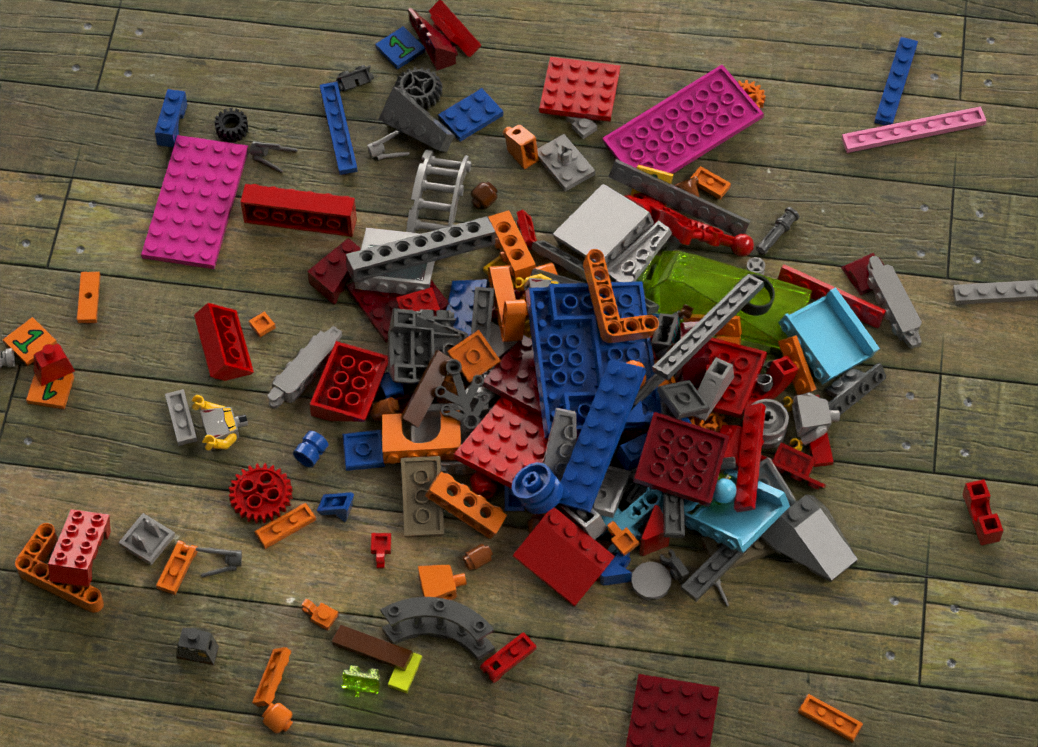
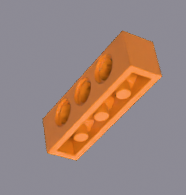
[488,210,536,283]
[425,471,507,539]

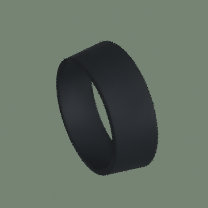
[735,274,775,316]

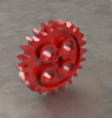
[229,463,293,524]

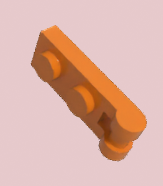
[156,540,198,595]

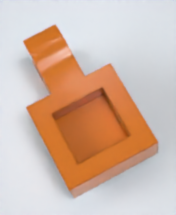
[607,521,639,556]
[302,599,338,631]

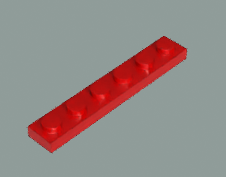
[776,264,886,329]
[734,403,766,513]

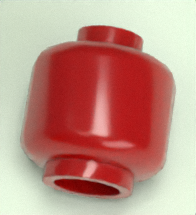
[470,471,497,499]

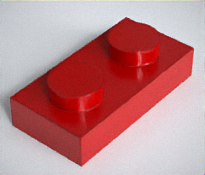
[517,209,537,250]

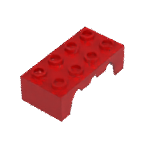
[48,509,111,587]

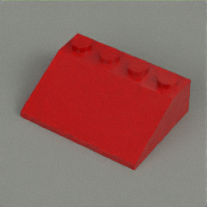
[310,341,388,422]
[512,507,615,607]

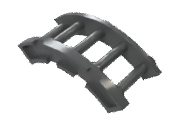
[380,597,495,661]

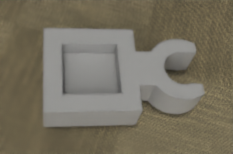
[566,116,597,139]

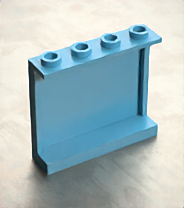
[778,287,880,384]
[684,469,790,553]

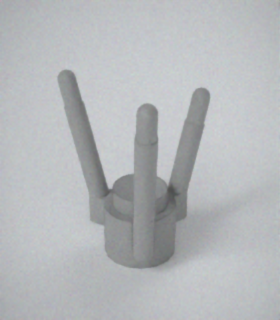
[367,130,410,160]

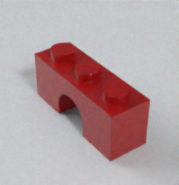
[962,479,1004,545]

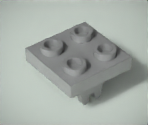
[119,513,175,565]

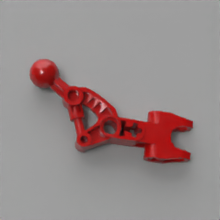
[624,193,754,257]

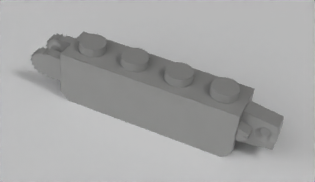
[867,256,922,349]
[268,326,342,409]

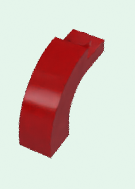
[747,356,799,406]

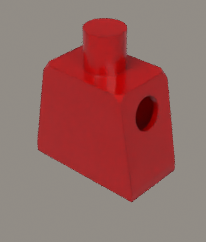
[34,344,75,386]

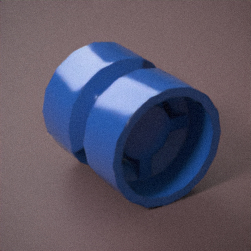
[293,431,329,468]

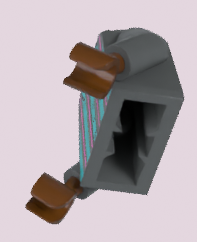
[651,304,694,359]

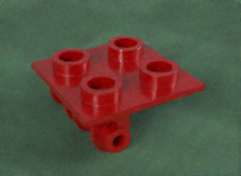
[396,287,440,316]

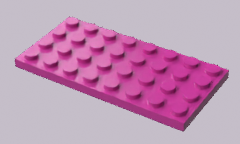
[602,65,764,174]
[141,135,249,269]

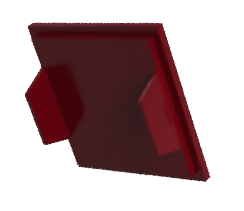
[841,253,884,296]

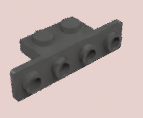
[825,363,886,415]

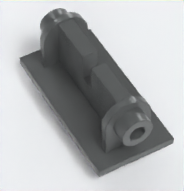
[336,65,374,91]
[416,309,456,327]

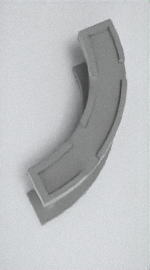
[406,150,471,233]

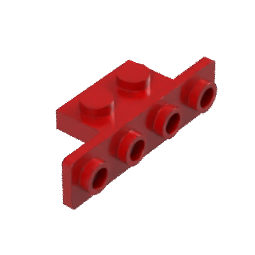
[429,0,481,57]
[760,442,826,490]

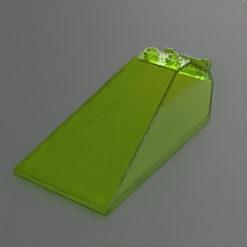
[635,251,812,348]

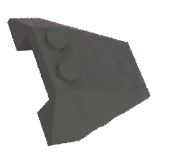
[388,308,468,384]
[761,495,858,582]

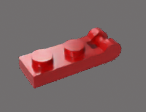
[480,632,537,683]

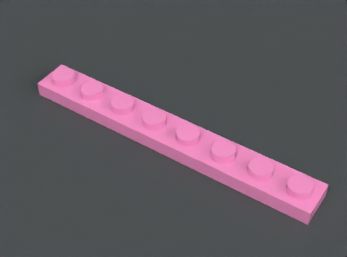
[842,107,986,153]

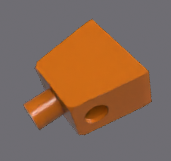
[503,125,539,169]
[418,565,467,600]

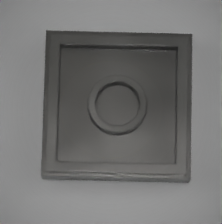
[657,380,710,419]

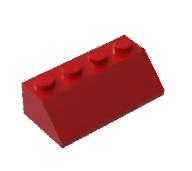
[194,303,254,381]

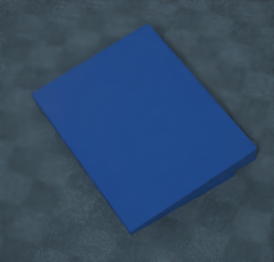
[526,281,661,438]

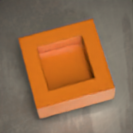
[249,311,276,337]

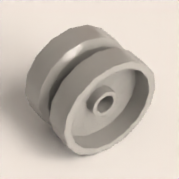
[751,399,789,449]

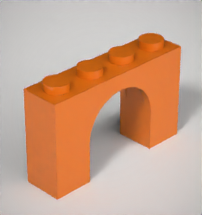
[382,410,462,464]

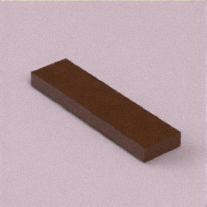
[401,350,452,428]
[331,625,414,671]

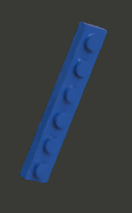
[874,37,918,126]
[320,82,358,175]

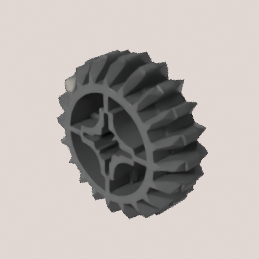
[394,67,443,110]

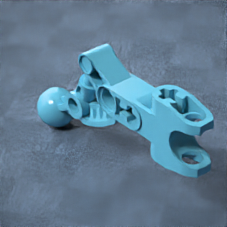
[597,478,737,556]

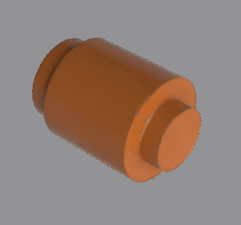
[370,397,400,421]
[462,543,493,571]

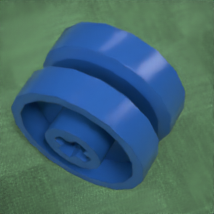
[512,462,563,514]

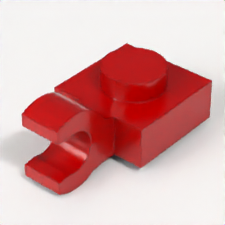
[371,533,392,568]

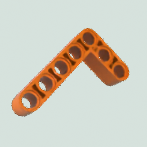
[583,249,659,343]
[488,265,526,342]
[15,523,104,613]

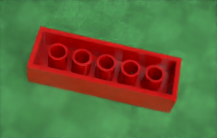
[241,184,357,237]

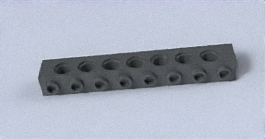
[346,217,495,283]

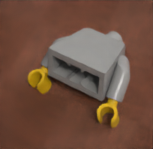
[783,393,840,451]

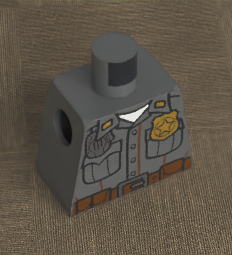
[176,628,219,665]

